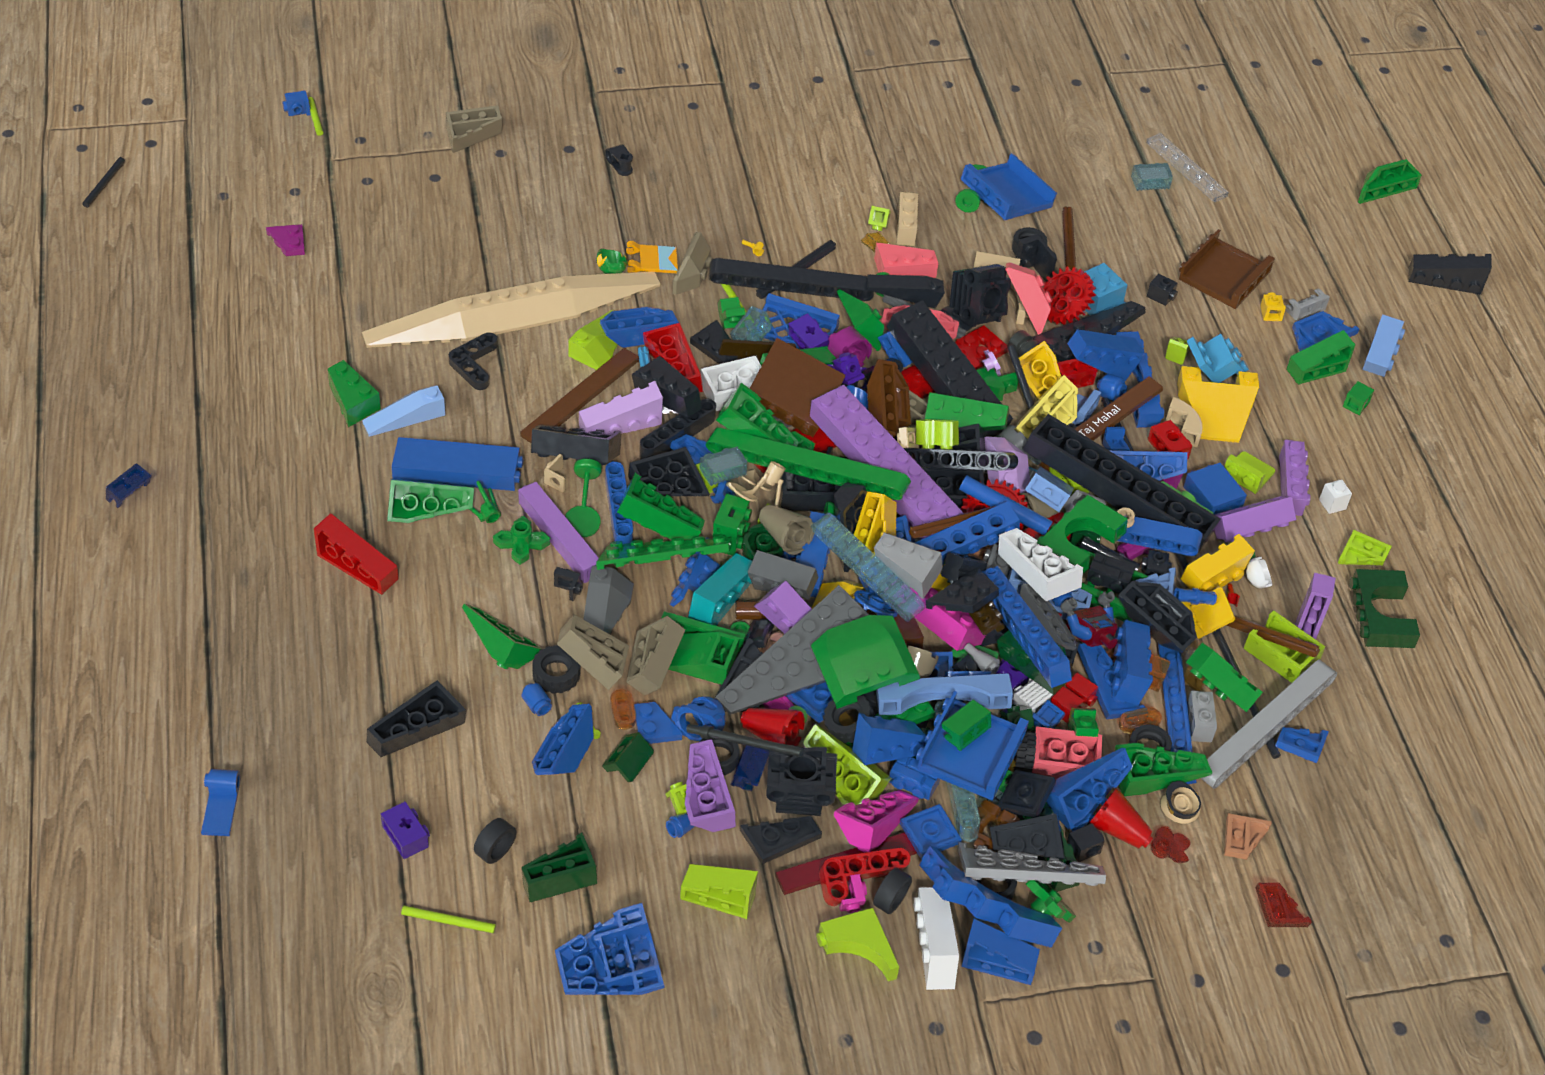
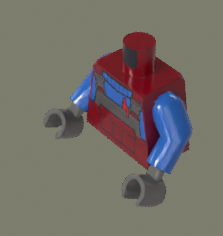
[1061,591,1118,649]

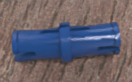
[1173,588,1217,605]

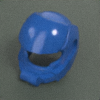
[671,696,726,741]

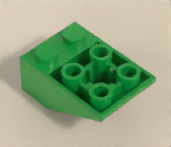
[668,632,740,685]

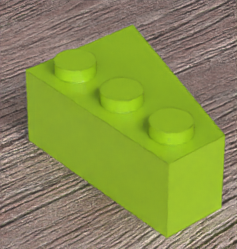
[680,864,758,919]

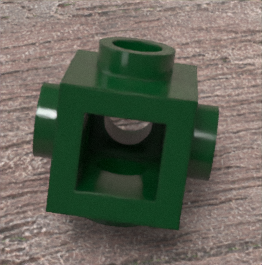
[1000,704,1035,732]

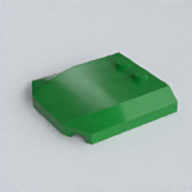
[811,615,920,709]

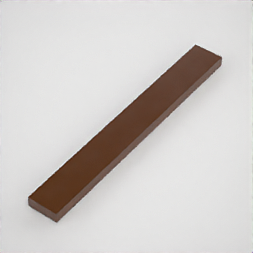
[520,348,639,443]

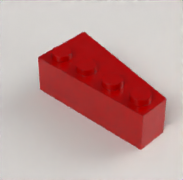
[643,323,703,393]

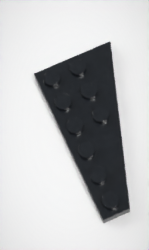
[1033,301,1146,362]

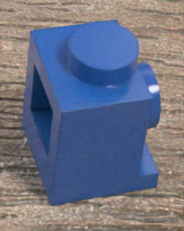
[282,90,310,116]

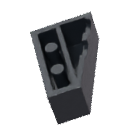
[930,424,987,465]

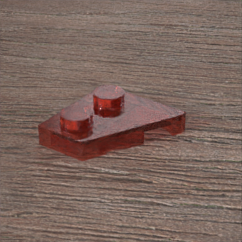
[1255,883,1312,927]

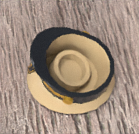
[1160,781,1201,824]

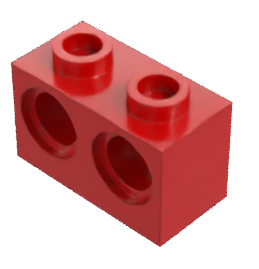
[1057,359,1098,388]

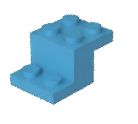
[1084,263,1128,316]
[1187,334,1249,383]

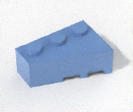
[1362,314,1405,377]

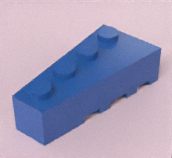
[1067,329,1145,381]

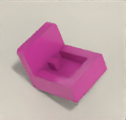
[840,874,867,913]

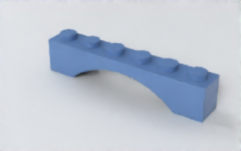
[876,674,1013,715]

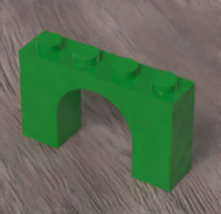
[1037,495,1128,573]

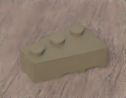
[446,105,502,153]

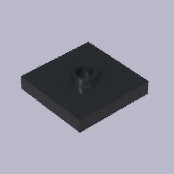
[997,770,1056,818]

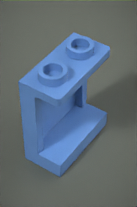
[1025,466,1074,512]

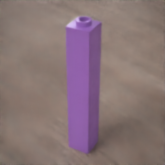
[518,482,599,583]

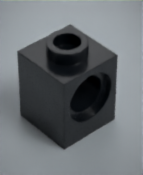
[1067,823,1105,862]

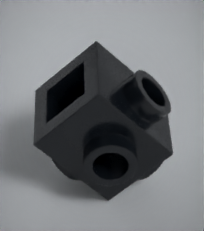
[1141,550,1172,576]

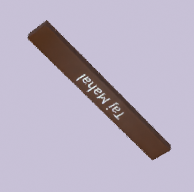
[1034,376,1163,472]

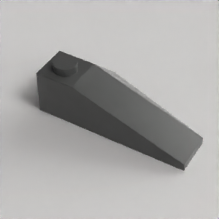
[583,566,634,635]

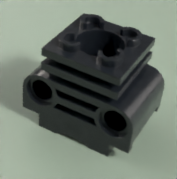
[949,264,1011,327]
[766,745,837,816]

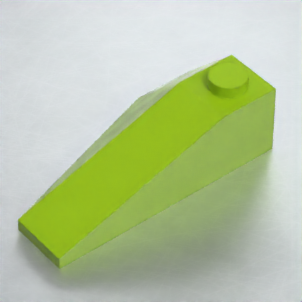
[568,310,618,370]
[803,724,892,805]

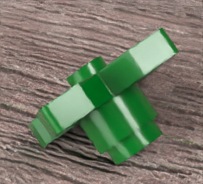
[493,516,550,565]
[1026,880,1076,923]

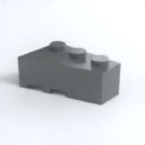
[748,550,818,599]

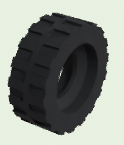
[532,645,580,694]
[823,695,875,743]

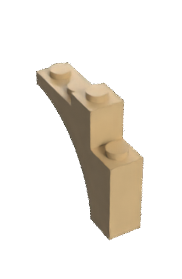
[974,251,1038,325]

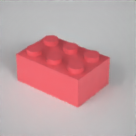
[1031,726,1102,780]

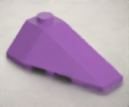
[685,739,736,832]

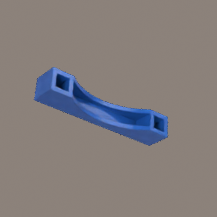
[1116,332,1164,428]

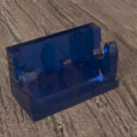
[106,463,152,508]
[730,745,769,791]

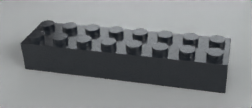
[887,300,1013,437]

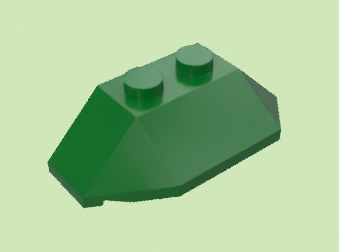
[1358,159,1422,204]

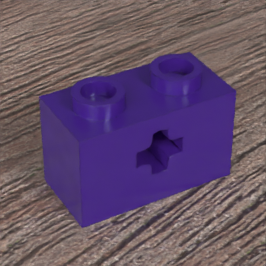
[789,313,829,349]
[380,802,430,859]

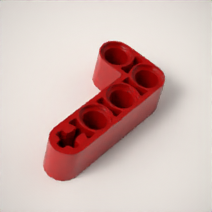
[819,848,911,906]

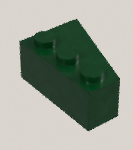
[997,630,1067,695]
[521,833,597,903]

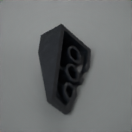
[866,275,945,309]

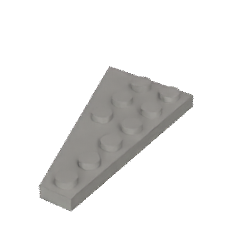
[958,842,1106,886]

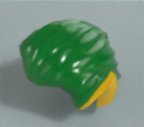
[596,248,628,274]

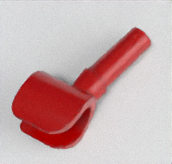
[1227,583,1240,607]

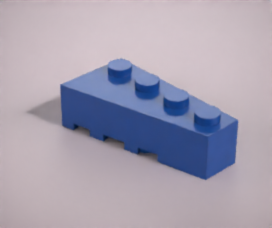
[795,511,835,598]
[1112,620,1153,705]

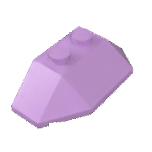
[984,437,1030,493]

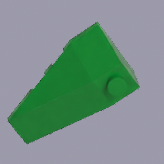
[837,289,884,351]
[716,383,799,447]
[1115,743,1212,797]

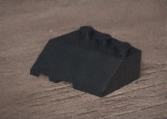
[628,447,710,496]
[834,482,867,573]

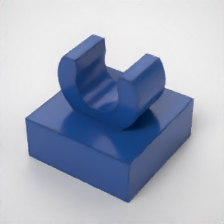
[710,479,736,504]

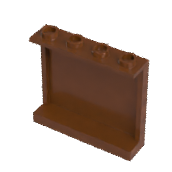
[1179,229,1275,309]
[749,338,846,437]

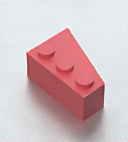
[874,242,938,278]

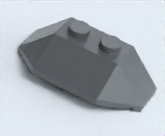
[1020,584,1077,650]

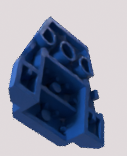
[555,903,665,995]

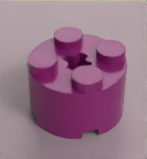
[828,326,872,367]

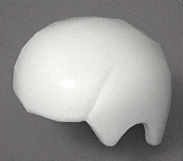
[1246,557,1272,588]

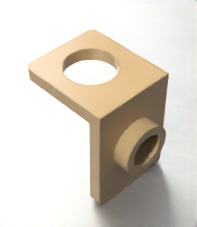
[544,454,565,493]

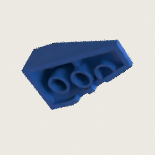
[1111,451,1187,481]
[1047,748,1132,832]

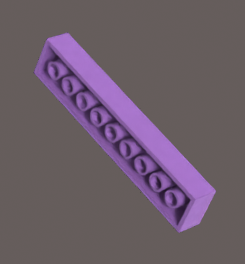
[810,385,964,539]

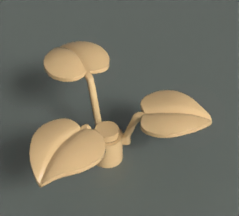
[726,461,786,507]

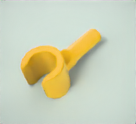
[742,240,764,256]

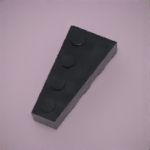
[631,356,702,418]
[531,425,621,465]

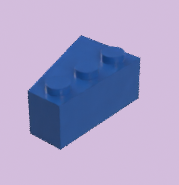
[962,919,1040,985]

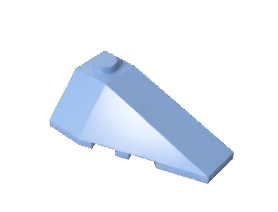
[362,386,445,437]

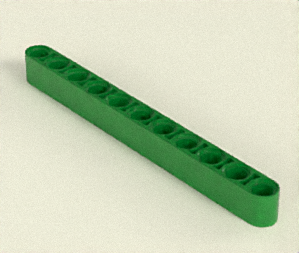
[706,427,911,500]

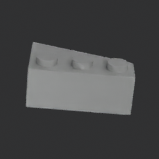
[874,533,942,599]

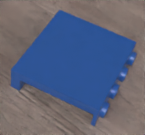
[961,153,1057,220]
[916,691,1029,801]

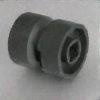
[1008,330,1040,357]

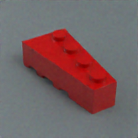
[314,513,398,595]

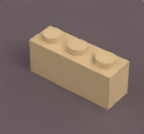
[897,192,918,246]

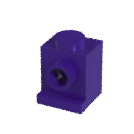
[833,352,865,385]

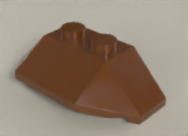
[867,359,911,438]

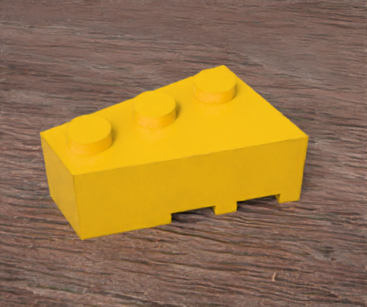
[849,491,897,560]

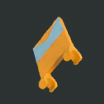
[626,241,678,273]

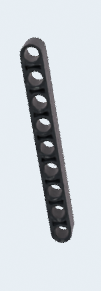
[709,258,874,301]

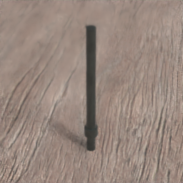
[687,724,804,757]

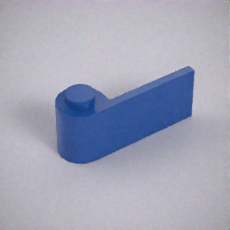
[201,769,240,836]

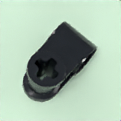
[605,144,633,176]

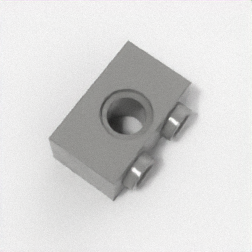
[1187,691,1217,743]

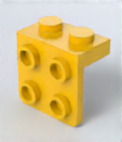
[1182,587,1235,639]

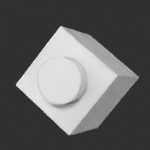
[1319,480,1352,514]

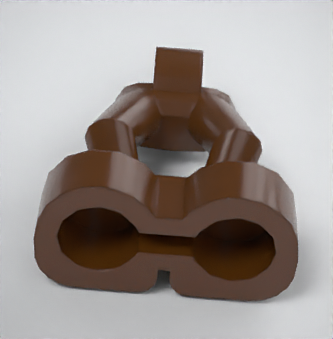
[971,800,1020,850]

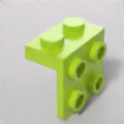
[1225,451,1275,494]

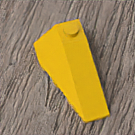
[1013,341,1061,401]

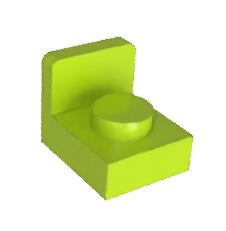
[665,782,687,815]

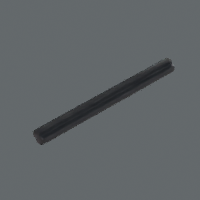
[756,240,836,299]

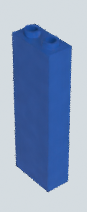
[391,437,523,491]

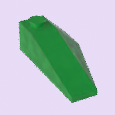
[387,478,474,523]
[462,604,542,669]

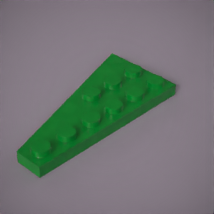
[596,535,732,570]

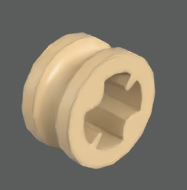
[1117,508,1135,528]

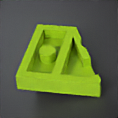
[1338,530,1392,565]

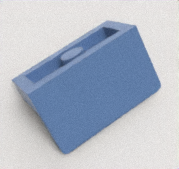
[1072,389,1101,427]

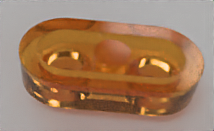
[610,689,636,730]
[1119,707,1162,734]

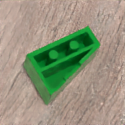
[1286,330,1356,385]
[327,360,381,428]

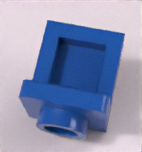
[1102,427,1130,451]
[1033,700,1065,729]

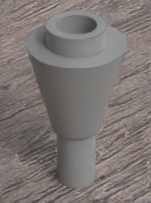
[964,643,1000,674]

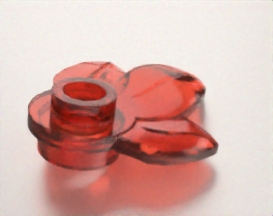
[1151,826,1191,863]

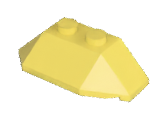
[1015,375,1078,441]

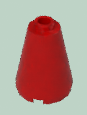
[741,708,805,746]
[1089,789,1154,849]

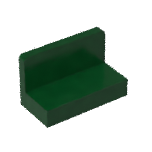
[602,732,654,782]

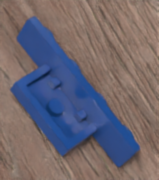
[670,537,721,607]

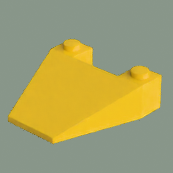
[1177,366,1259,443]

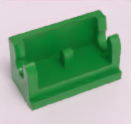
[942,700,991,751]

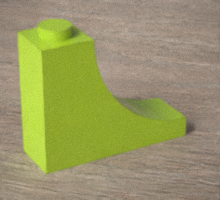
[816,908,899,982]

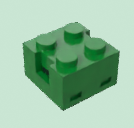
[712,494,752,556]

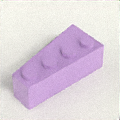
[579,381,663,434]

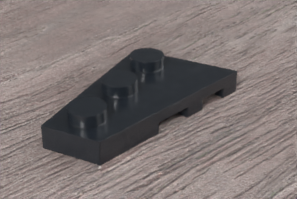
[690,320,738,364]

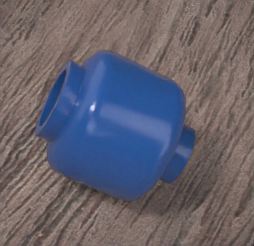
[1097,374,1127,401]

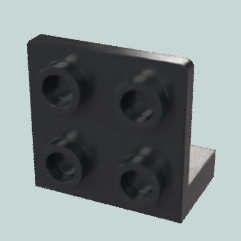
[1016,234,1057,283]

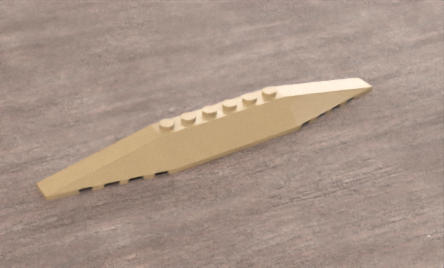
[362,272,660,348]

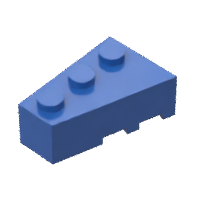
[852,713,926,765]

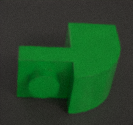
[717,297,745,329]
[977,368,1018,401]
[1068,708,1099,737]

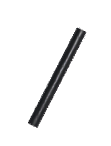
[82,157,125,208]
[1007,345,1034,410]

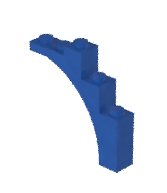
[919,846,1062,948]

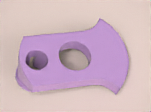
[982,350,1001,376]

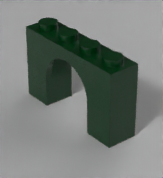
[1349,569,1420,648]

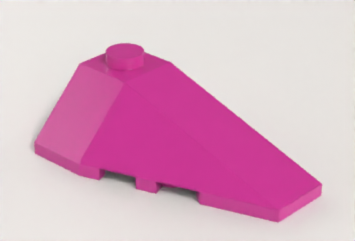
[834,790,919,852]

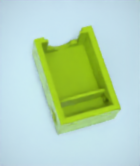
[1244,611,1326,683]

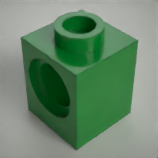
[1343,381,1375,416]

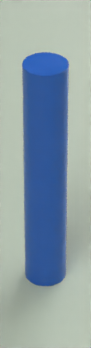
[959,475,1053,535]

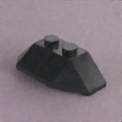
[1118,581,1197,653]

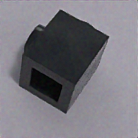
[1146,273,1178,306]

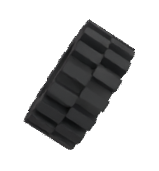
[1013,732,1036,772]

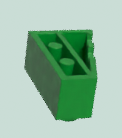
[1186,642,1263,712]

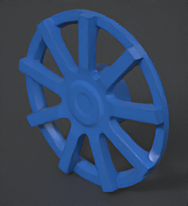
[853,590,898,617]

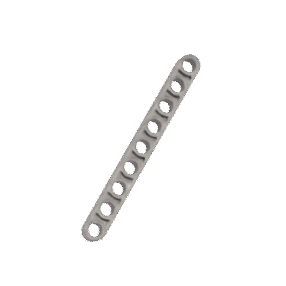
[1200,659,1337,789]

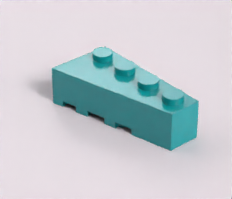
[688,553,752,626]

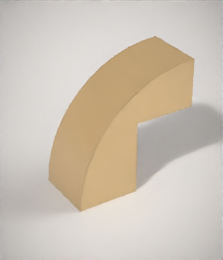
[1166,397,1202,447]

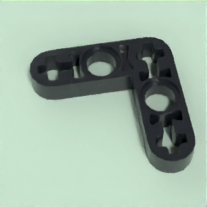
[448,332,498,390]

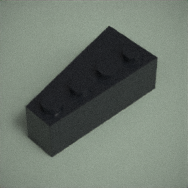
[1408,254,1492,295]
[366,680,466,757]

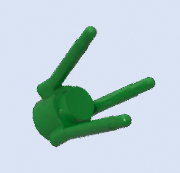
[469,481,501,523]

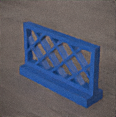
[752,293,840,349]

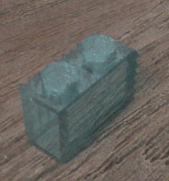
[1131,163,1173,191]
[700,446,747,486]

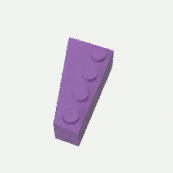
[754,580,812,634]

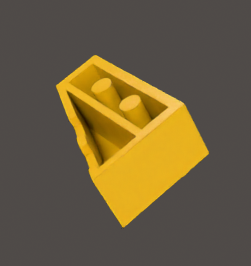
[1181,534,1255,591]

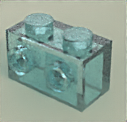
[730,306,773,341]

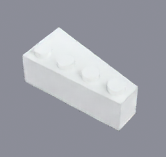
[998,528,1083,601]
[914,887,959,990]

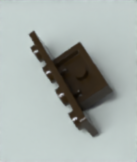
[719,339,797,363]
[969,601,1005,635]

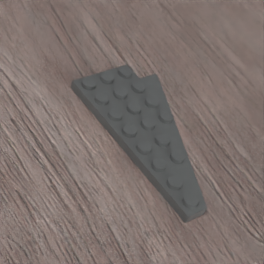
[715,585,869,715]

